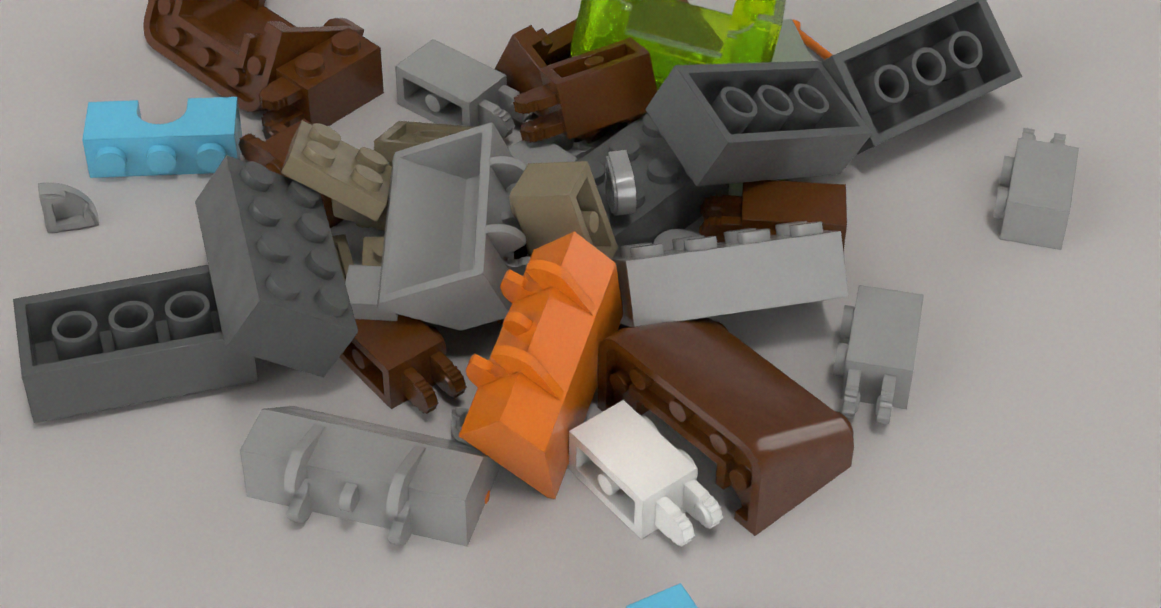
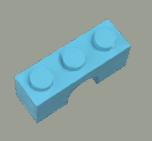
[82,97,242,178]

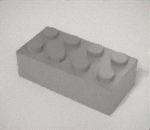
[612,221,849,327]

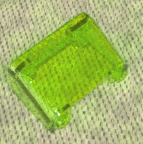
[571,0,786,91]

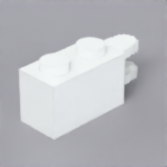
[569,400,724,547]

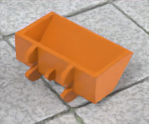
[458,231,624,499]

